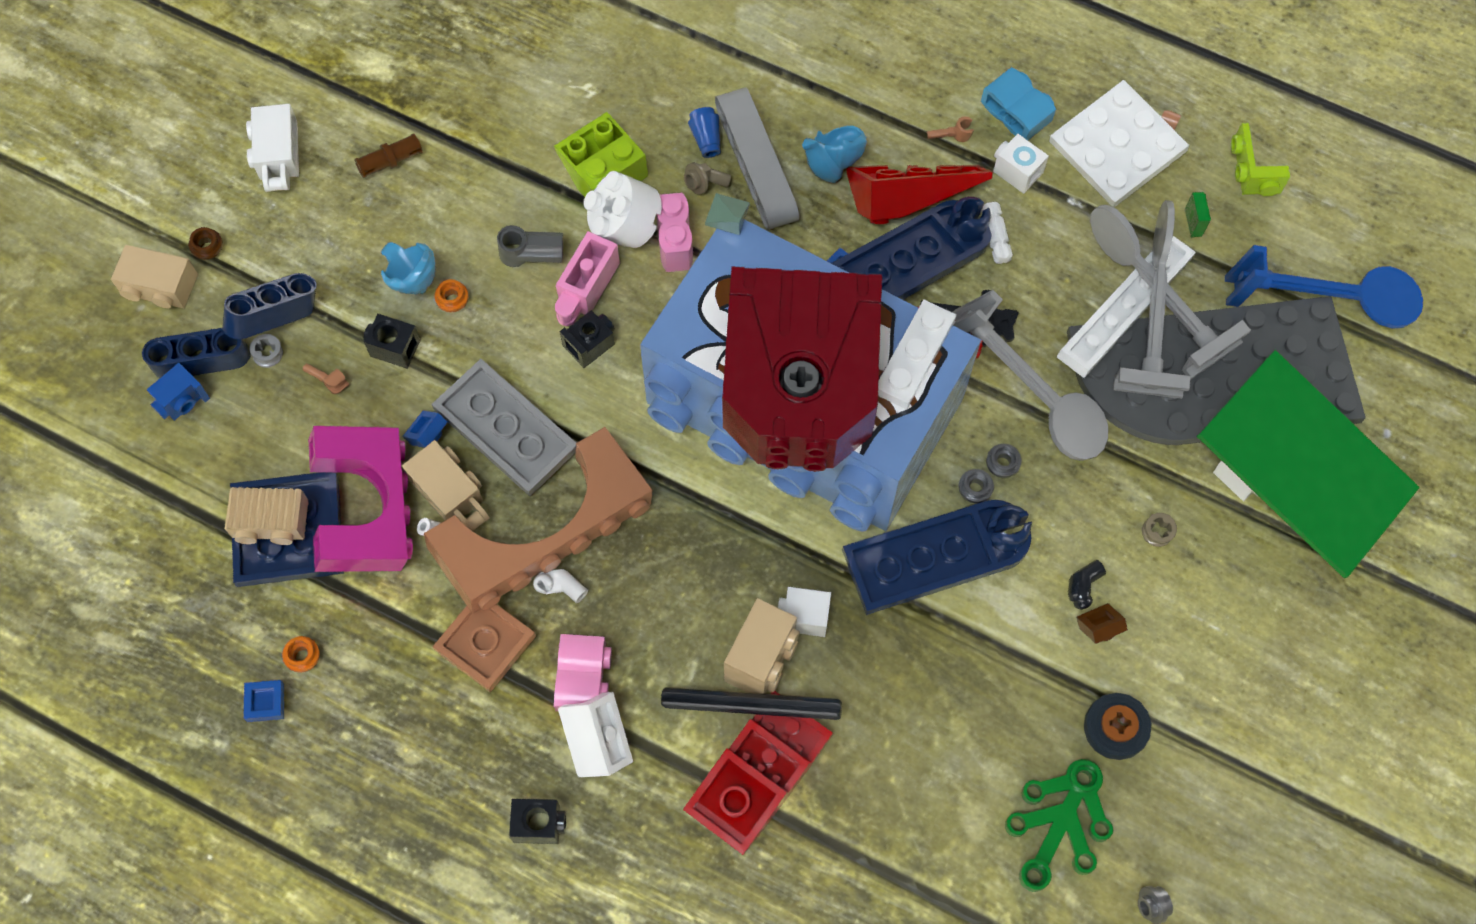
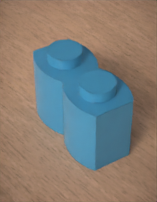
[981,67,1056,140]

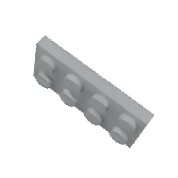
[432,359,576,496]

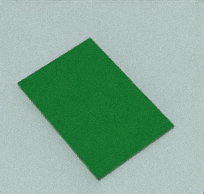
[1196,350,1420,579]

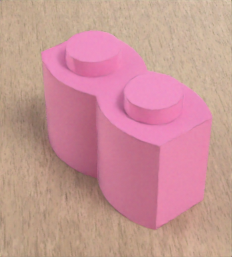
[656,193,693,272]
[554,634,612,711]

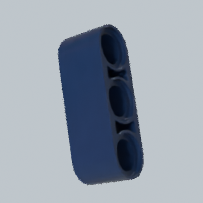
[222,273,317,339]
[142,328,250,378]

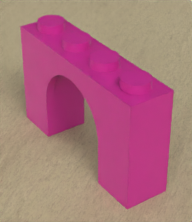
[308,426,413,572]

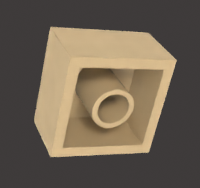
[724,598,800,694]

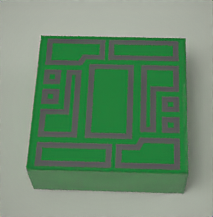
[1185,192,1211,238]

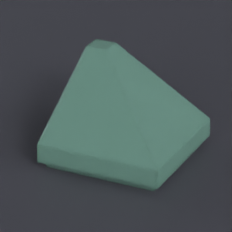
[705,193,750,235]

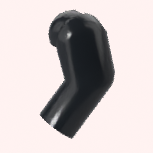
[1068,560,1106,610]

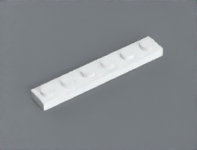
[1057,236,1196,378]

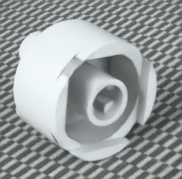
[584,171,662,248]

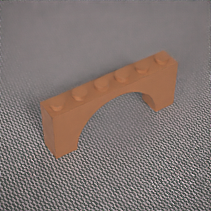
[424,427,653,614]

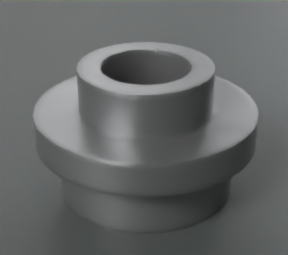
[986,444,1022,478]
[958,469,994,503]
[1137,886,1173,924]

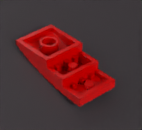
[683,690,834,855]

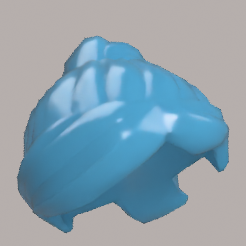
[802,126,867,183]
[381,242,436,295]

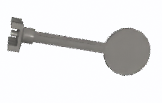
[1113,200,1191,399]
[1090,205,1251,380]
[953,290,1108,461]

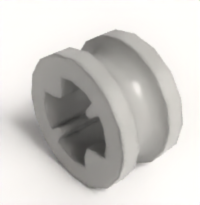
[250,334,283,368]

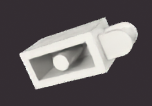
[246,104,299,192]

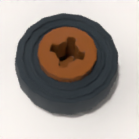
[1084,693,1152,760]

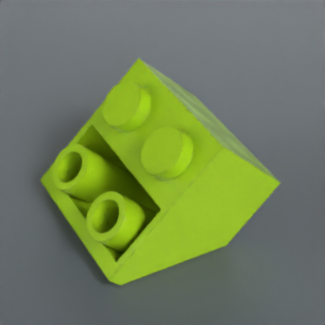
[554,112,648,197]

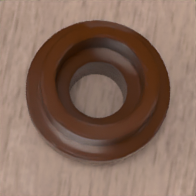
[188,227,223,260]

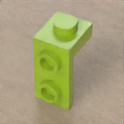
[1231,123,1290,197]

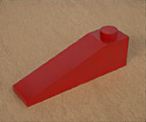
[847,165,993,224]

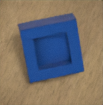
[402,410,448,448]
[243,680,284,722]

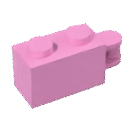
[555,231,620,326]

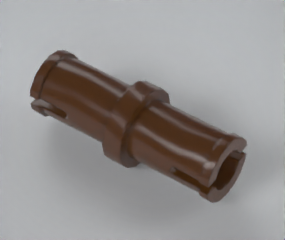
[354,133,423,178]

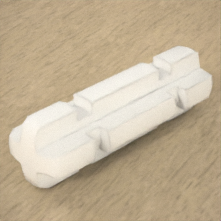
[982,202,1013,264]

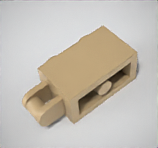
[402,440,490,532]

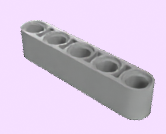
[715,87,799,230]

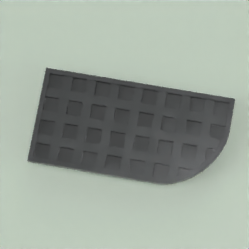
[1067,296,1366,445]

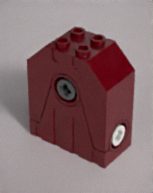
[722,266,882,472]

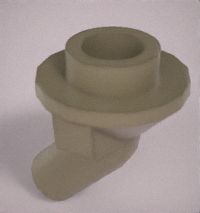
[684,162,731,195]

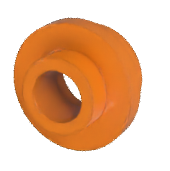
[435,279,469,312]
[282,636,320,673]

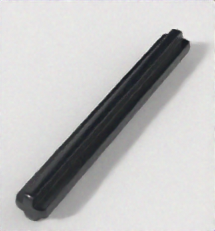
[661,688,842,720]

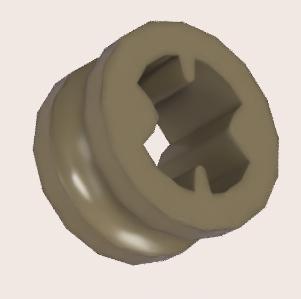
[1142,513,1177,547]

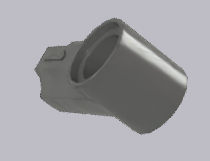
[497,225,563,267]

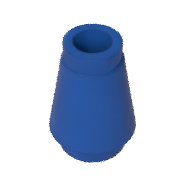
[688,107,721,158]

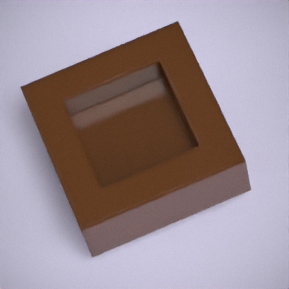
[1076,603,1128,644]

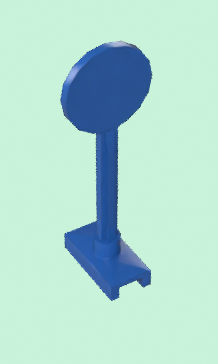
[1225,245,1423,329]

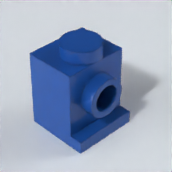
[147,363,210,421]

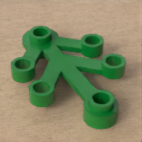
[1005,759,1113,892]

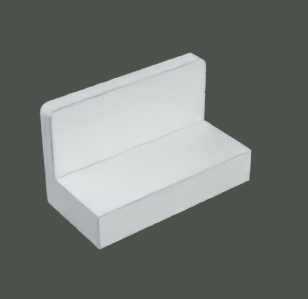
[558,692,633,777]

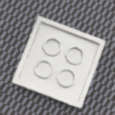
[1049,80,1189,207]

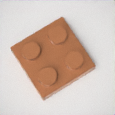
[433,604,536,693]

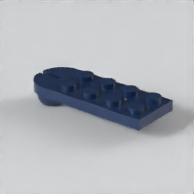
[831,196,992,300]
[842,500,1032,615]

